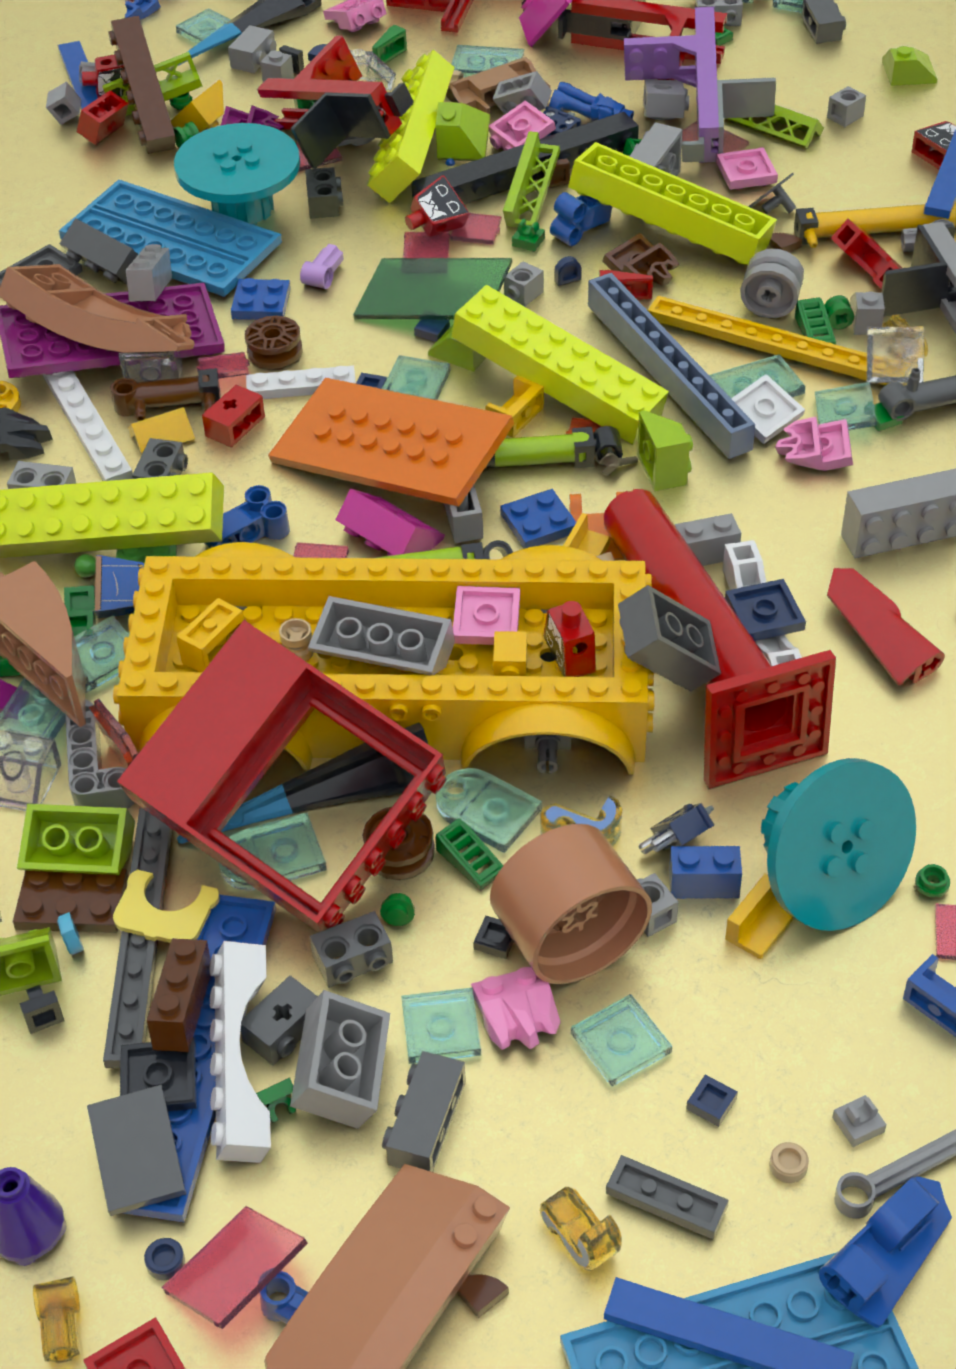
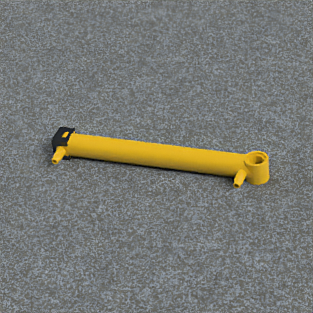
[794,202,956,248]

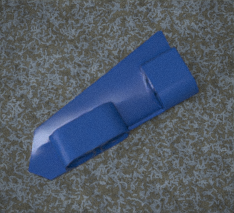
[819,1176,952,1328]

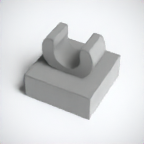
[832,1095,887,1147]

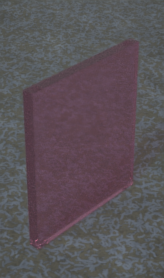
[161,1206,308,1329]

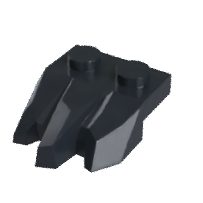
[0,408,53,460]

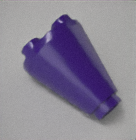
[0,1167,67,1266]

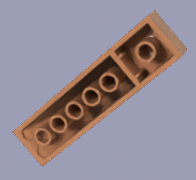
[0,561,86,727]

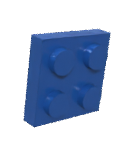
[231,278,291,320]
[500,489,576,549]

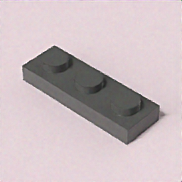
[606,1155,729,1239]

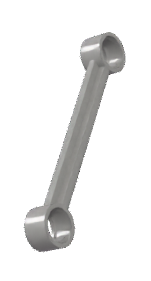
[834,1129,956,1219]

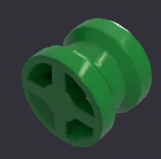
[173,121,199,148]
[824,295,855,330]

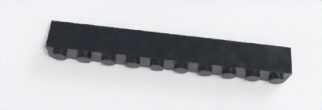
[411,112,639,204]

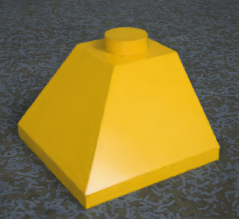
[171,79,224,133]

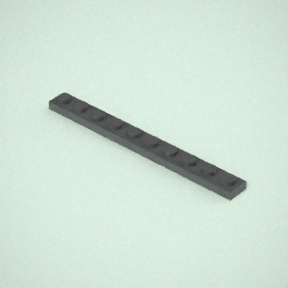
[103,807,172,1068]

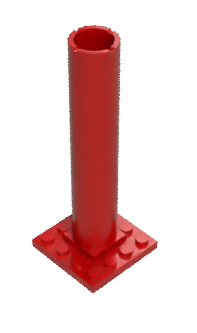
[603,489,836,789]

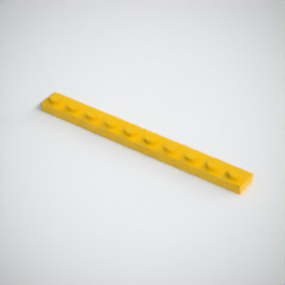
[647,296,911,386]

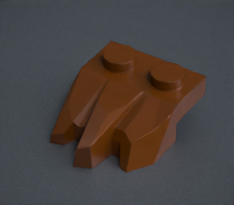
[602,233,679,286]

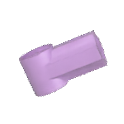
[300,244,344,289]

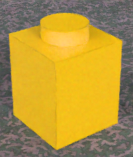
[493,631,527,676]

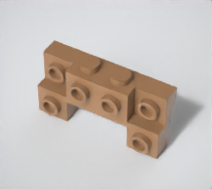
[446,57,550,120]

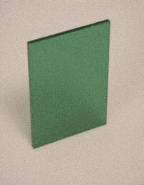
[353,258,513,320]

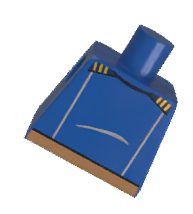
[95,555,145,618]

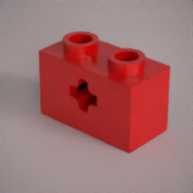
[76,90,128,145]
[202,384,265,448]

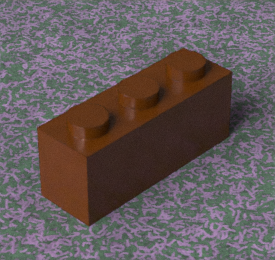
[147,938,211,1052]

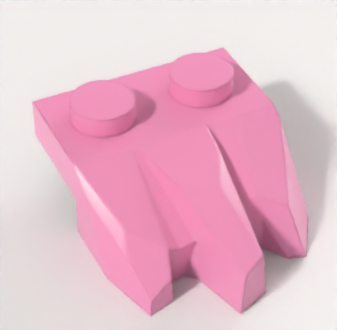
[775,417,853,471]
[471,967,561,1050]

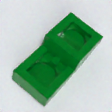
[64,585,96,641]

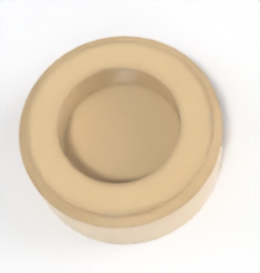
[769,1142,809,1183]

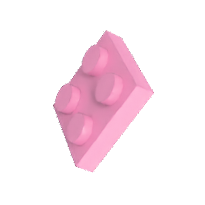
[716,147,778,190]
[453,586,520,645]

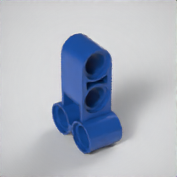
[550,192,613,247]
[204,485,290,549]

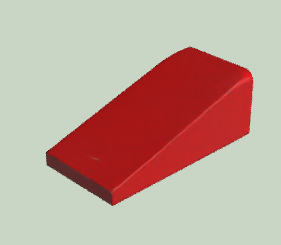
[599,270,653,300]

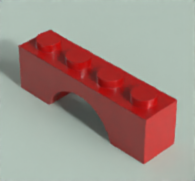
[831,218,902,289]

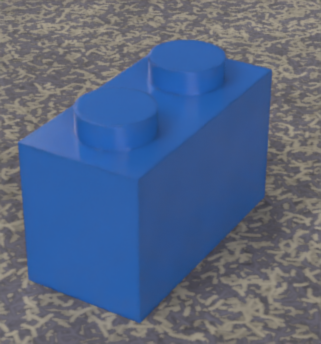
[669,846,742,899]

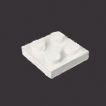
[731,374,805,444]

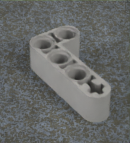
[65,699,134,809]

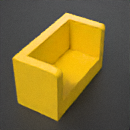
[485,375,544,438]
[177,598,244,672]

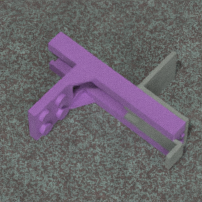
[624,7,776,163]

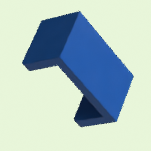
[903,954,956,1037]

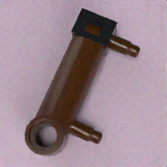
[110,368,221,421]

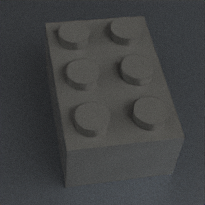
[618,585,721,692]

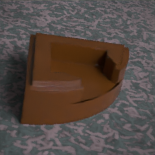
[769,233,802,252]
[457,1274,509,1318]

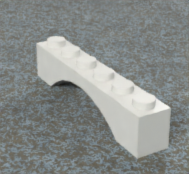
[723,540,802,666]
[210,941,271,1163]

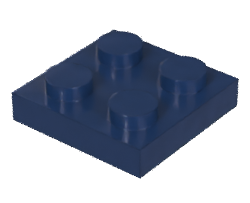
[725,579,806,641]

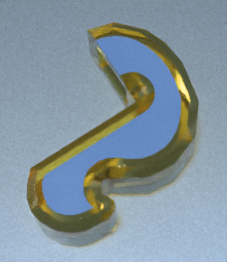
[540,795,622,847]
[539,1186,622,1272]

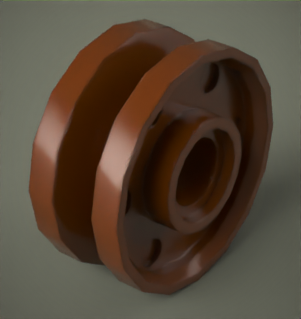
[245,315,303,369]
[362,807,435,880]

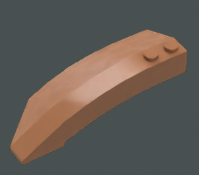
[0,264,195,353]
[264,1164,510,1369]

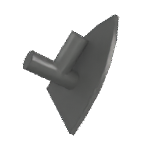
[748,173,797,214]

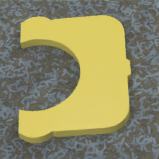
[113,870,220,943]

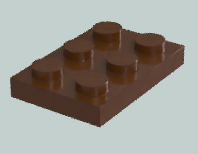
[13,869,129,933]

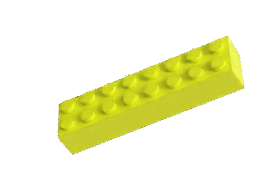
[367,49,455,203]
[568,142,777,265]
[451,285,669,445]
[0,472,224,558]

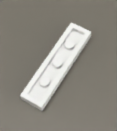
[246,365,356,399]

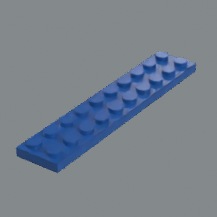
[124,894,276,1223]

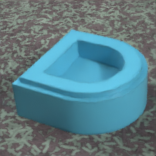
[57,912,84,955]

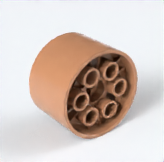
[490,824,652,984]

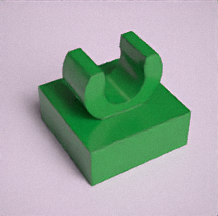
[512,219,545,252]
[256,1077,296,1123]

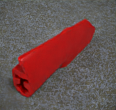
[827,568,945,686]

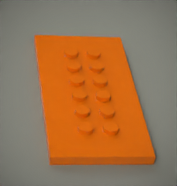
[268,377,515,507]

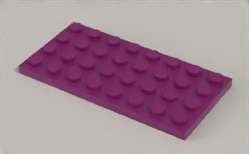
[0,283,225,378]

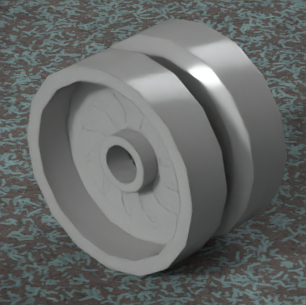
[740,249,804,318]

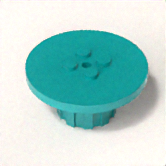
[174,123,300,225]
[761,758,916,931]

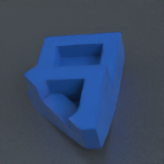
[125,0,161,20]

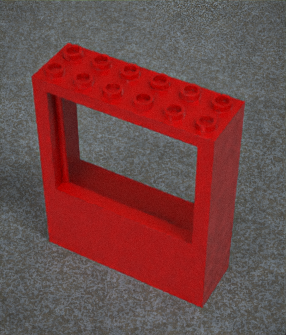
[117,620,447,933]

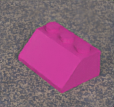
[519,0,572,47]
[335,489,445,556]

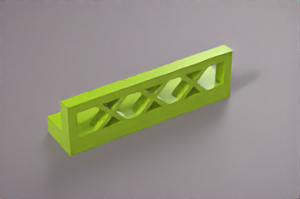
[102,52,203,116]
[724,105,824,149]
[503,131,560,228]

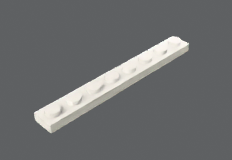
[42,371,133,481]

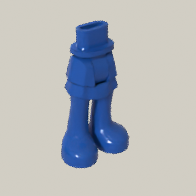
[549,82,634,122]

